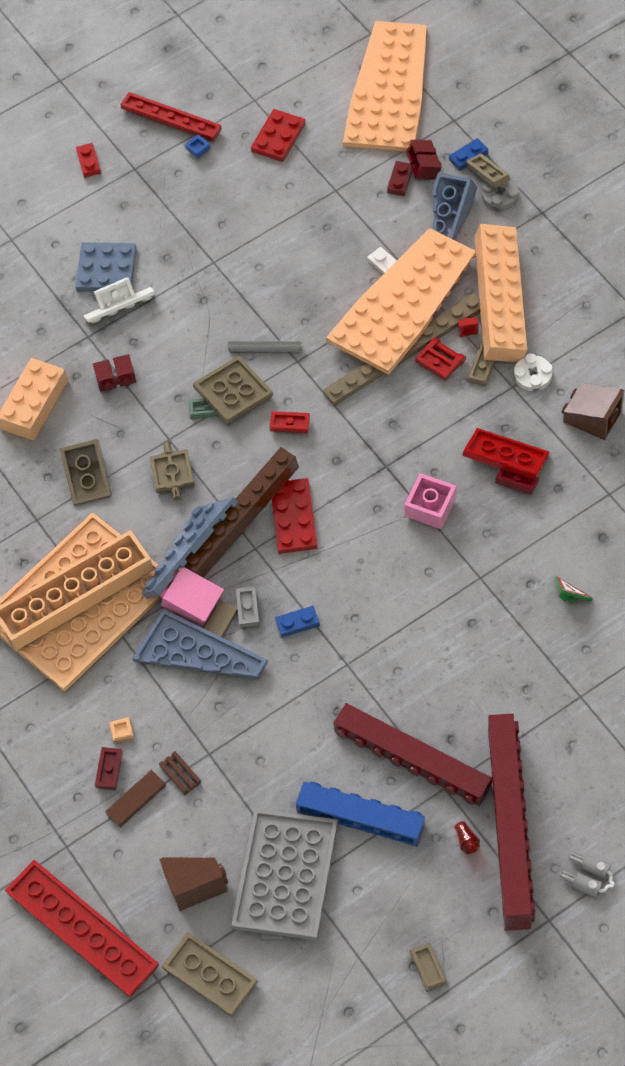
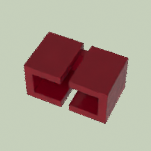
[406,139,442,179]
[92,354,136,392]

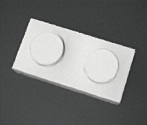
[367,247,397,274]

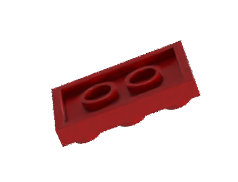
[251,109,306,162]

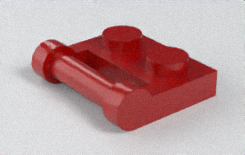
[415,337,466,381]

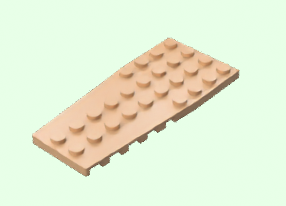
[343,21,427,152]
[326,229,475,375]

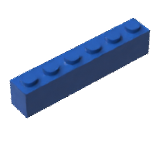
[296,782,425,847]

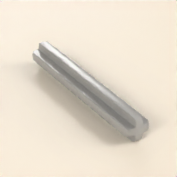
[228,341,302,352]

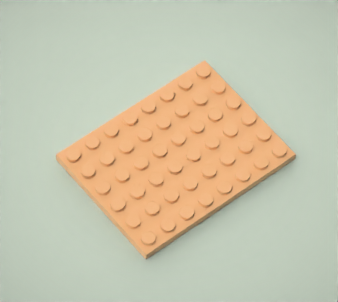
[0,512,172,692]

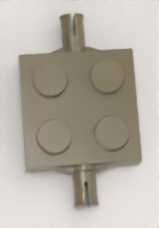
[150,441,195,501]

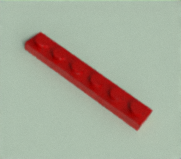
[120,92,222,142]

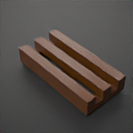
[159,751,201,795]

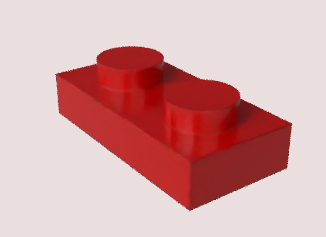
[76,143,101,178]
[269,411,310,433]

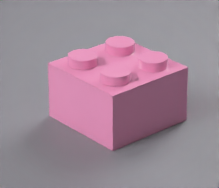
[404,473,457,529]

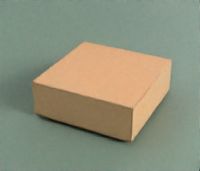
[109,717,134,743]

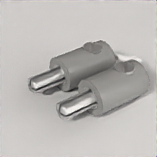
[561,853,615,898]

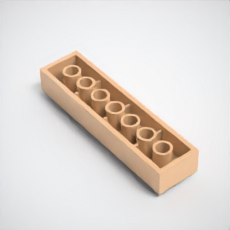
[474,224,527,363]
[0,530,154,651]

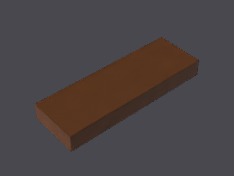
[105,770,166,827]

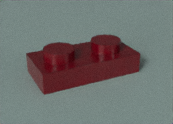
[387,161,413,196]
[495,469,539,495]
[95,747,123,790]

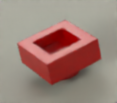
[458,317,478,337]

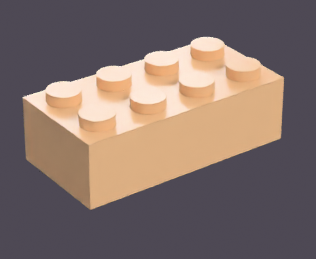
[0,358,68,441]

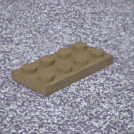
[162,932,258,1017]

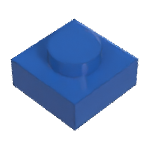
[185,135,211,159]

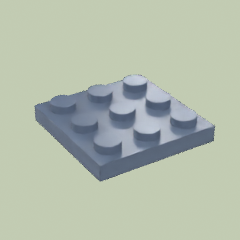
[75,242,136,292]

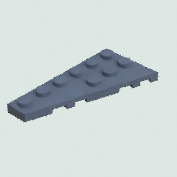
[142,497,238,599]
[132,609,268,679]

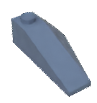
[433,173,477,240]

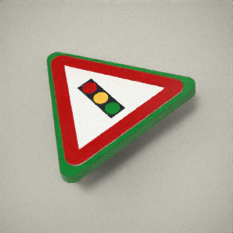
[554,576,593,603]

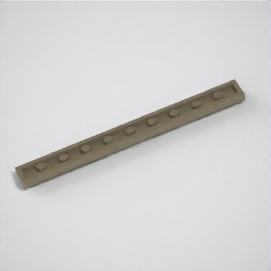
[323,293,480,406]

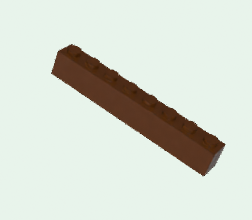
[184,447,299,578]

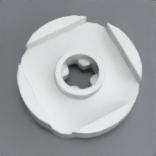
[514,354,552,391]

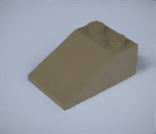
[59,439,111,505]

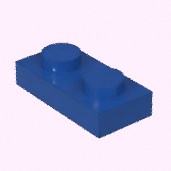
[449,138,488,171]
[275,606,320,638]

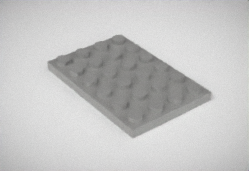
[231,809,338,941]

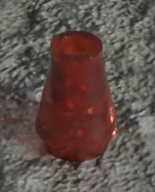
[454,821,480,854]

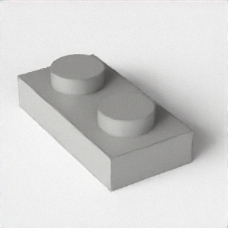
[236,587,260,628]

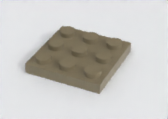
[193,356,273,424]

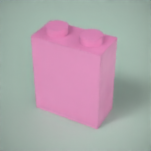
[160,567,224,628]

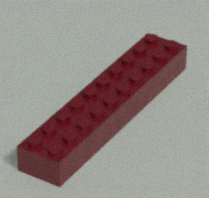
[488,713,535,931]

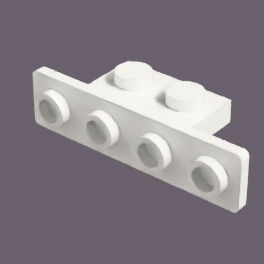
[83,278,156,323]

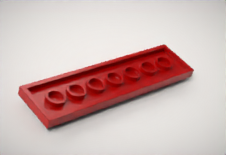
[5,860,160,998]

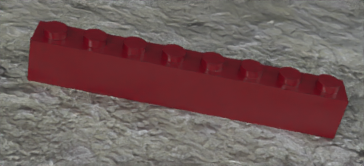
[333,703,492,806]

